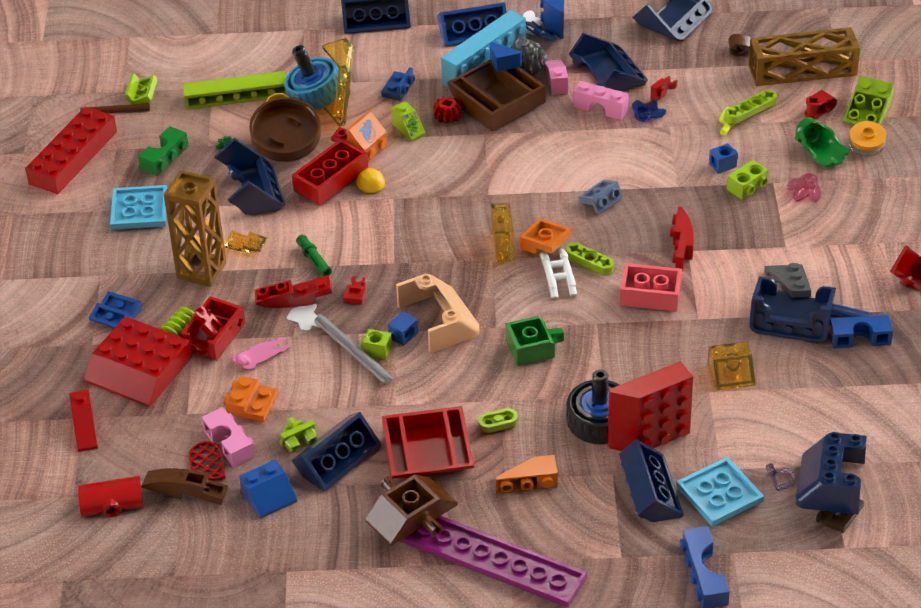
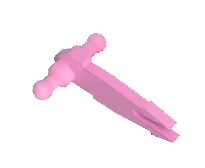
[231,337,291,369]

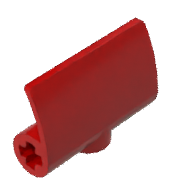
[78,476,144,517]

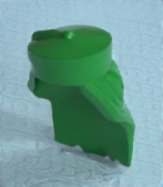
[795,117,850,167]

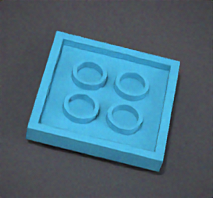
[110,185,168,230]
[676,457,764,527]

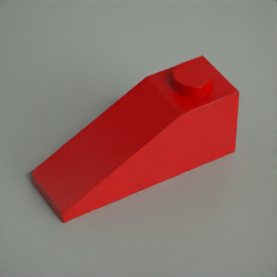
[69,389,98,452]

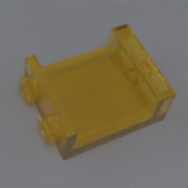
[491,203,514,262]

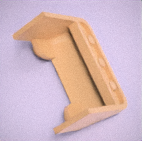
[396,274,479,354]

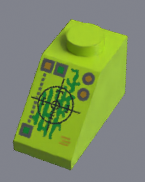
[391,101,426,142]

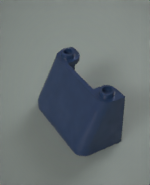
[749,277,836,343]

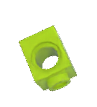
[361,329,392,360]

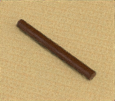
[80,103,150,113]

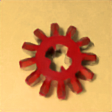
[433,96,462,124]

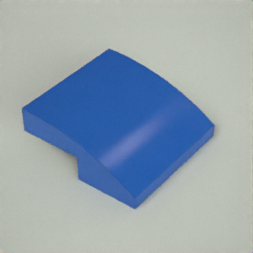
[89,291,143,328]

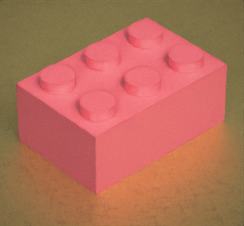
[620,263,682,312]

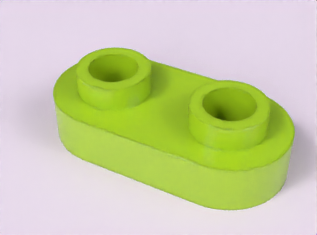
[478,408,518,433]

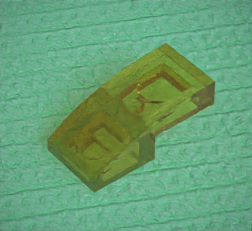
[224,230,267,253]

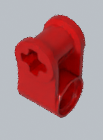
[804,90,837,119]

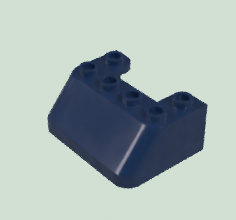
[796,432,867,515]

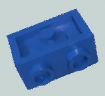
[381,67,415,101]

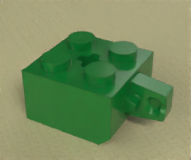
[505,316,564,366]

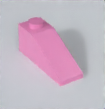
[545,59,568,95]

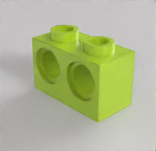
[726,160,769,200]

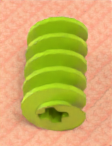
[159,307,194,337]

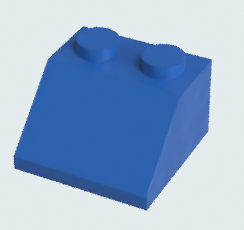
[540,0,564,39]
[239,459,297,519]

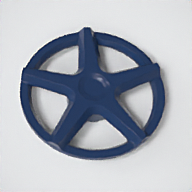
[526,21,557,42]

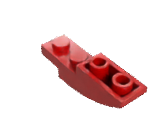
[670,207,694,272]
[254,275,333,308]

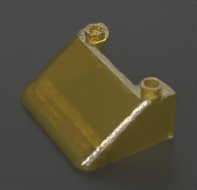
[322,38,355,127]

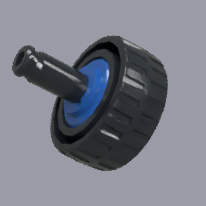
[566,370,620,444]

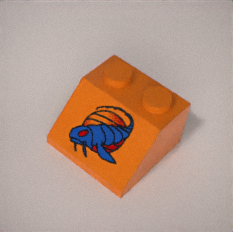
[347,110,387,162]

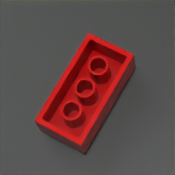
[292,139,369,206]

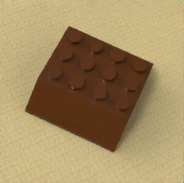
[447,59,546,131]

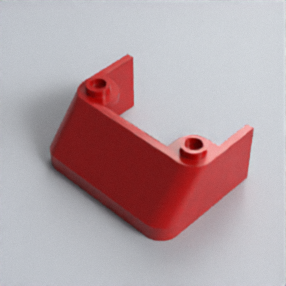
[890,245,921,291]

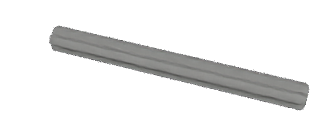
[314,314,393,385]

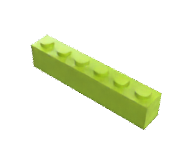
[183,71,288,110]

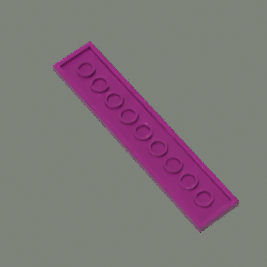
[399,516,587,608]

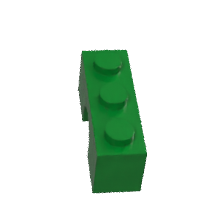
[138,126,189,176]

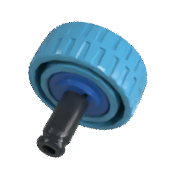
[284,45,344,110]

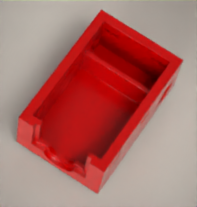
[180,296,246,361]

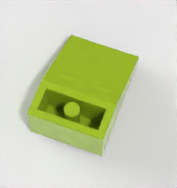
[843,75,895,125]

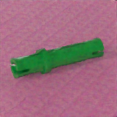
[296,234,332,277]

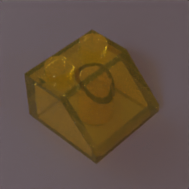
[707,341,756,391]

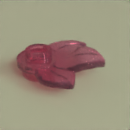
[786,173,821,202]

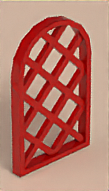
[189,441,226,481]

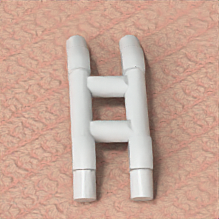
[539,248,577,300]

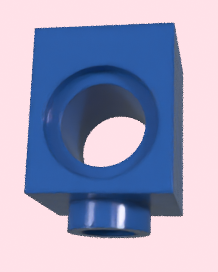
[709,143,738,174]
[388,311,418,346]

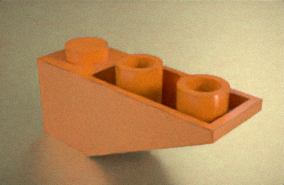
[495,455,558,493]

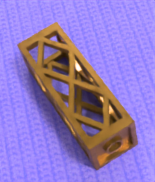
[748,27,860,86]
[164,170,226,287]

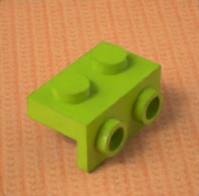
[125,73,158,104]

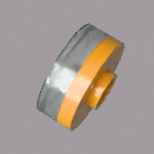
[849,121,886,157]

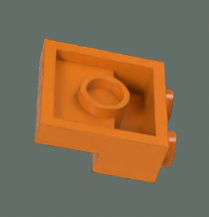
[519,218,572,254]
[224,375,278,422]

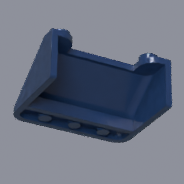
[632,0,712,41]
[569,32,648,91]

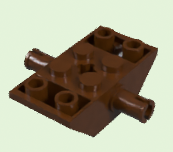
[365,474,458,546]

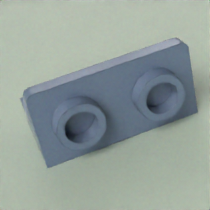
[578,180,623,214]

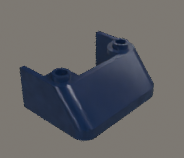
[215,138,285,215]

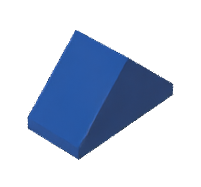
[490,42,522,72]

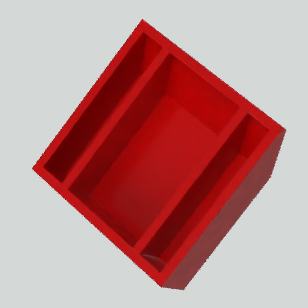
[84,316,193,407]
[608,361,693,451]
[382,406,474,479]

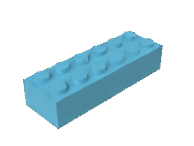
[441,10,526,88]

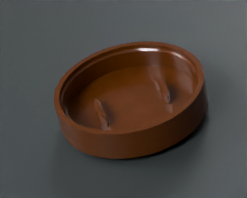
[249,97,321,162]

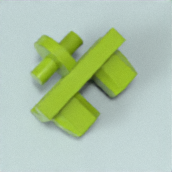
[279,417,317,453]

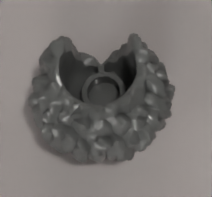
[510,36,548,75]

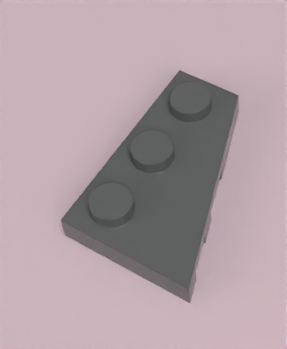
[764,263,811,298]

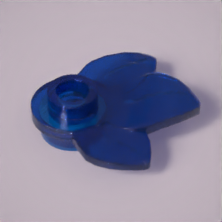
[632,100,667,122]

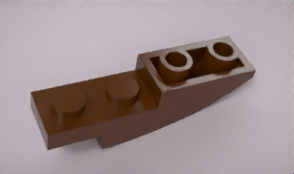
[141,468,228,505]

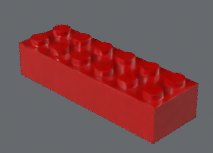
[25,106,117,194]

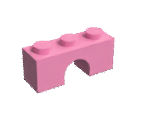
[573,81,629,120]
[201,407,255,467]

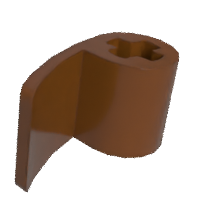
[728,34,761,56]

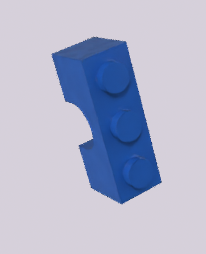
[829,315,893,349]

